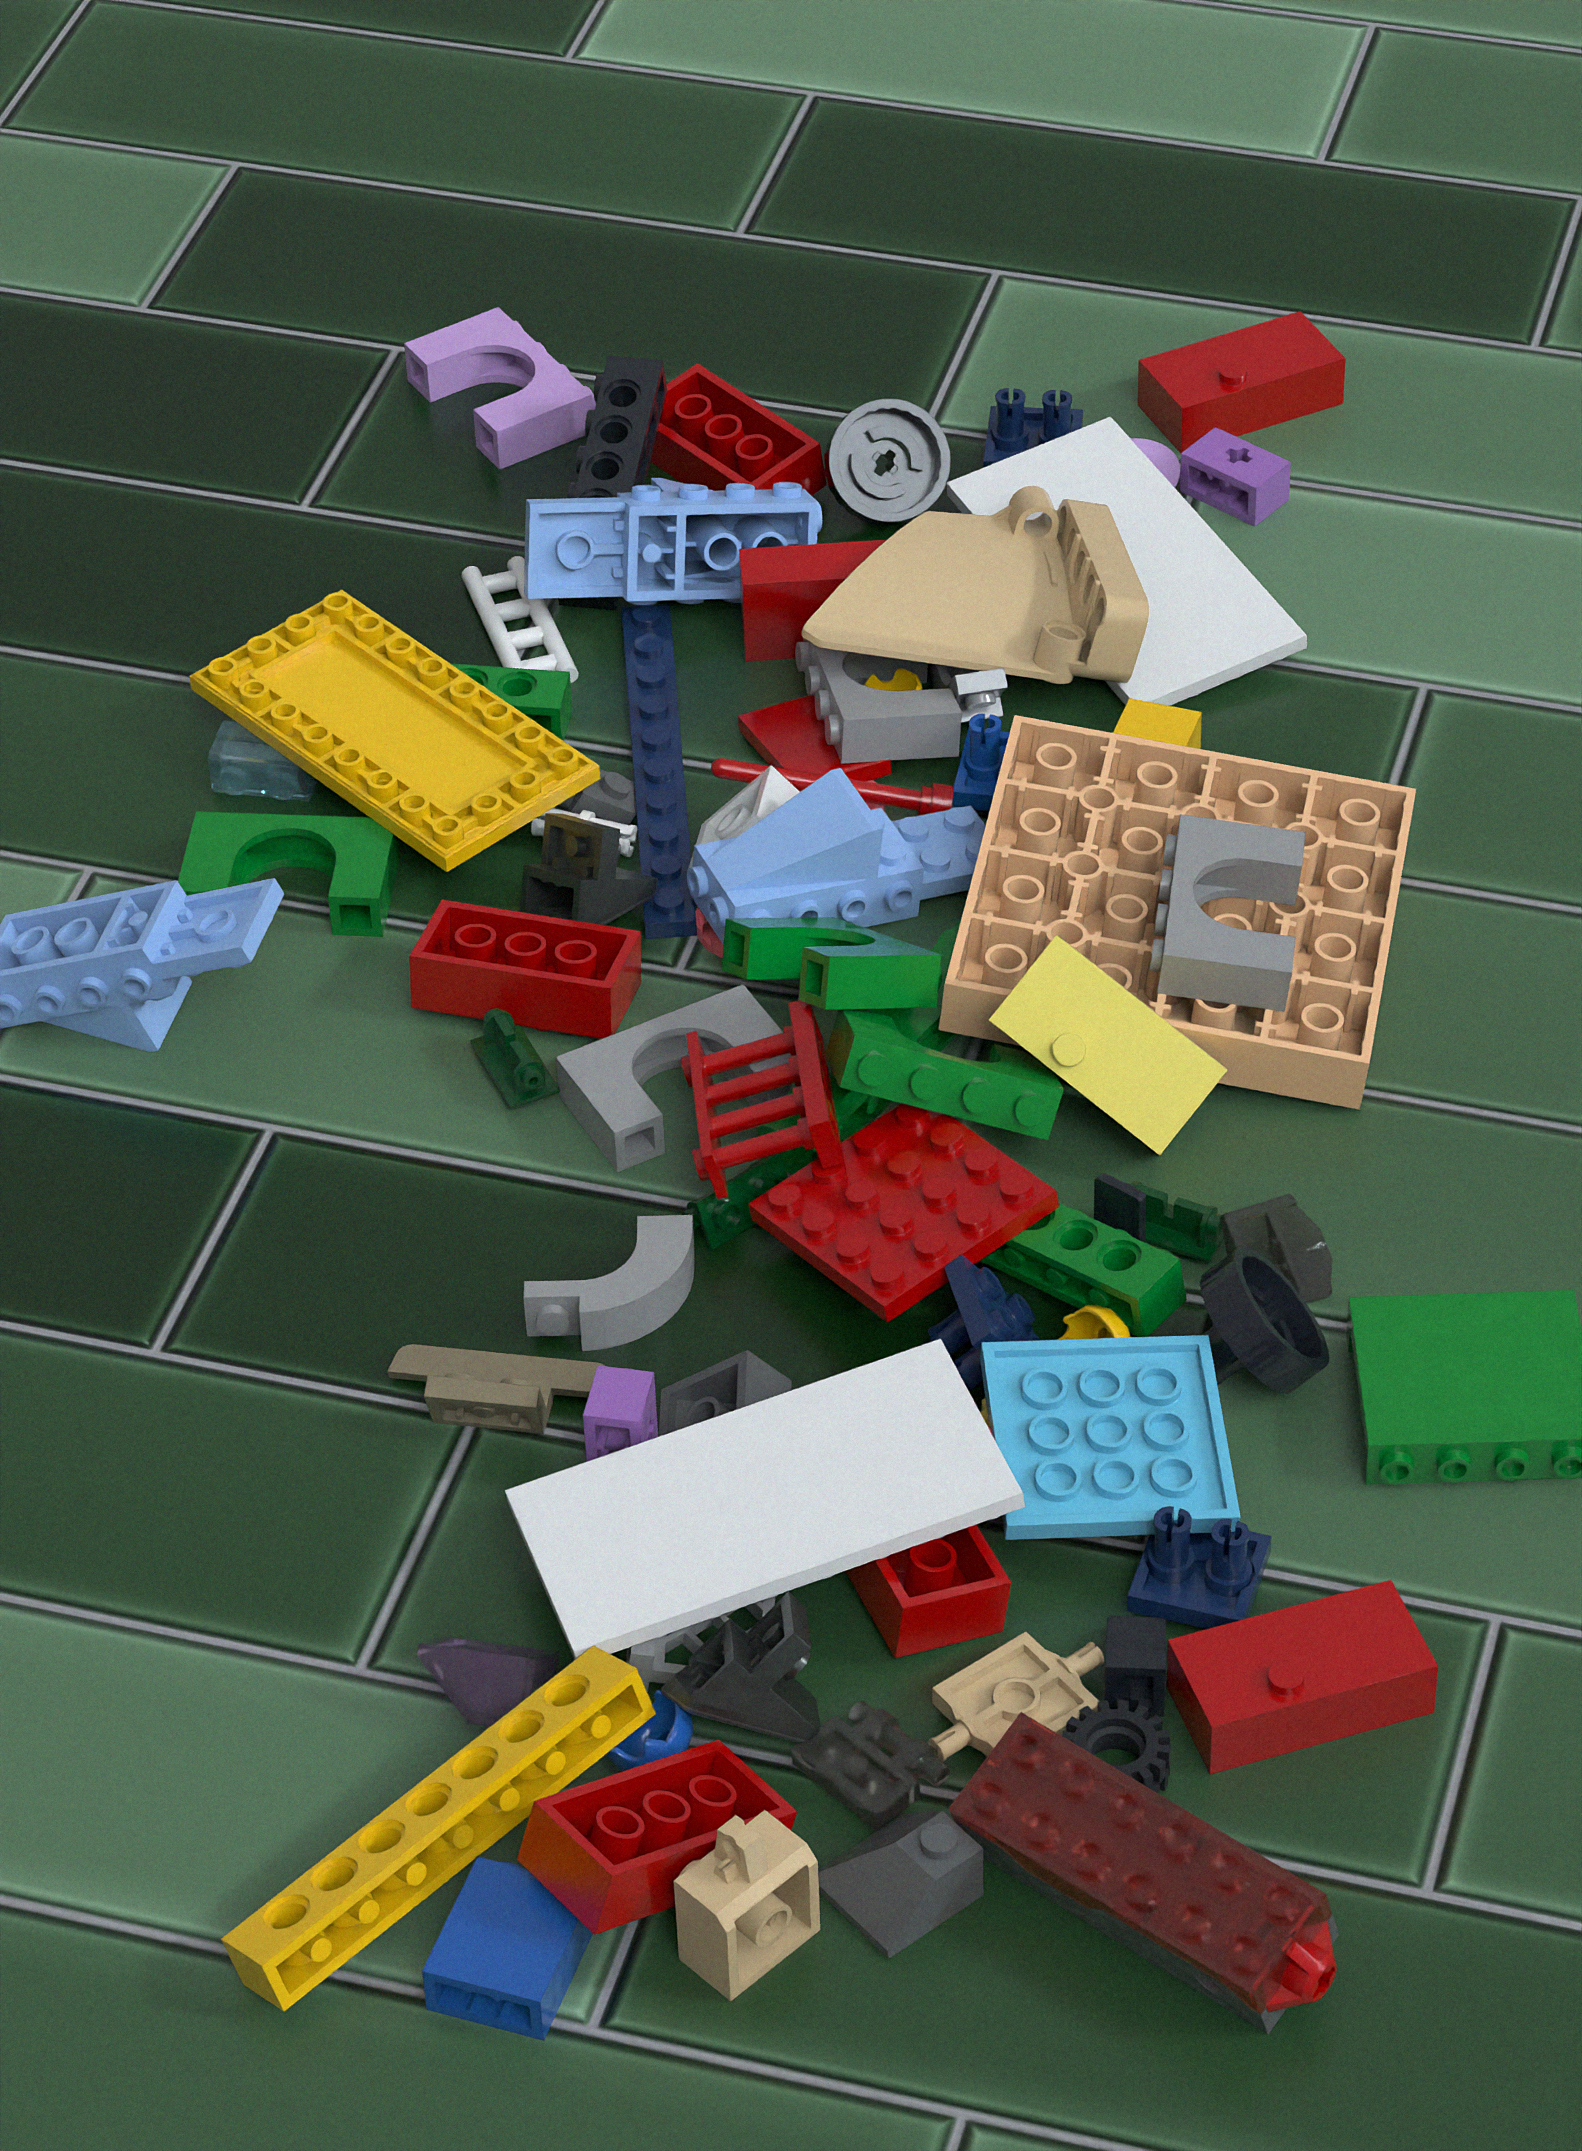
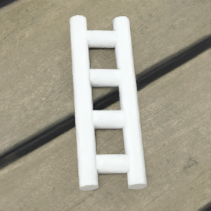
[461,556,578,683]

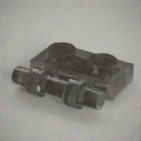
[791,1700,950,1831]

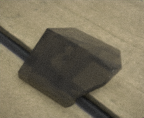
[1220,1194,1333,1304]

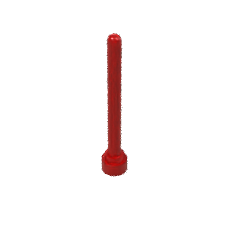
[711,758,953,816]

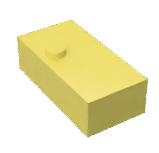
[989,935,1228,1155]

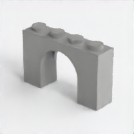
[795,623,962,763]
[1149,814,1305,1012]
[556,984,792,1172]

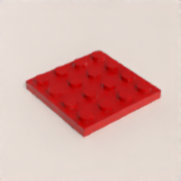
[748,1103,1059,1323]

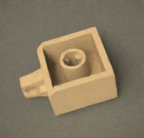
[674,1810,820,2001]

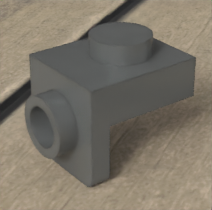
[557,769,636,825]

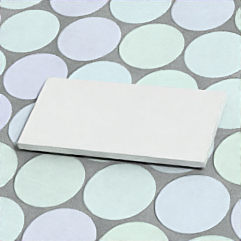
[946,417,1307,706]
[505,1339,1025,1660]

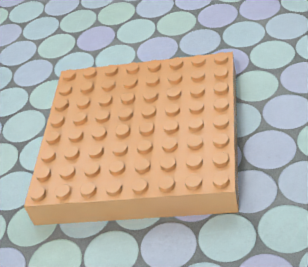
[939,715,1416,1110]

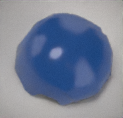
[605,1690,694,1771]

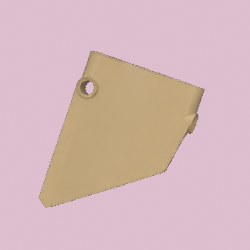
[801,486,1149,684]

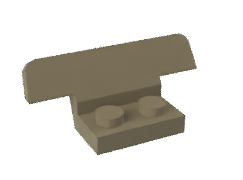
[387,1344,607,1434]

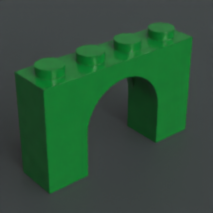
[178,811,400,937]
[722,917,943,1010]
[825,1009,1064,1140]

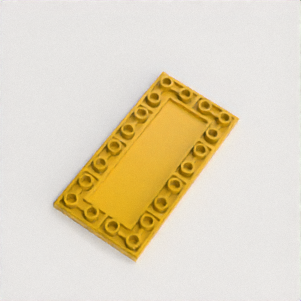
[190,590,600,872]

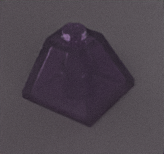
[417,1636,560,1730]

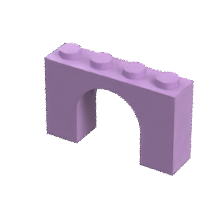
[404,307,596,469]

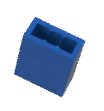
[422,1856,593,2041]

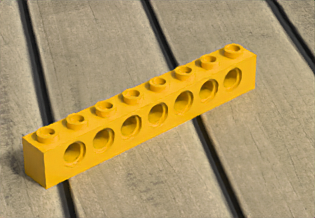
[221,1645,656,2011]

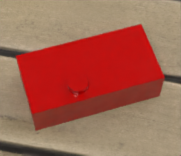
[1137,311,1346,453]
[650,363,827,496]
[739,540,886,662]
[409,900,641,1039]
[845,1525,1011,1658]
[1166,1580,1438,1774]
[517,1740,797,1935]

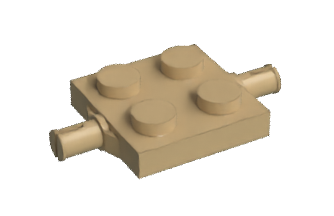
[928,1632,1104,1770]

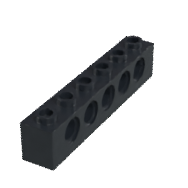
[558,356,667,610]

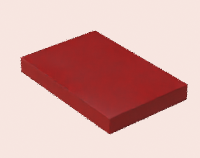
[738,695,891,782]

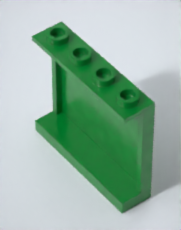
[1346,1290,1582,1485]

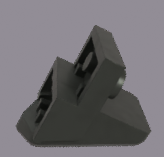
[519,813,657,925]
[661,1592,821,1743]

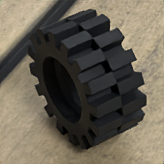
[1061,1700,1171,1815]

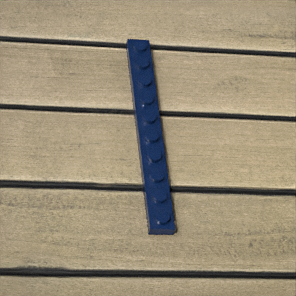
[622,604,697,939]

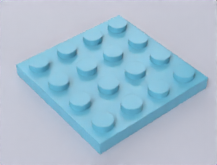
[980,1335,1241,1540]

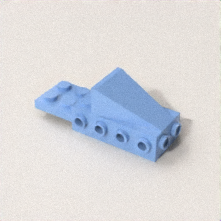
[524,478,822,605]
[687,768,986,944]
[0,878,284,1052]

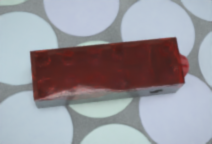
[949,1712,1339,2034]

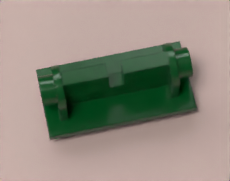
[470,1008,560,1109]
[682,1153,788,1250]
[1131,1180,1232,1263]

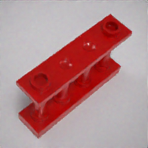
[681,1000,844,1199]

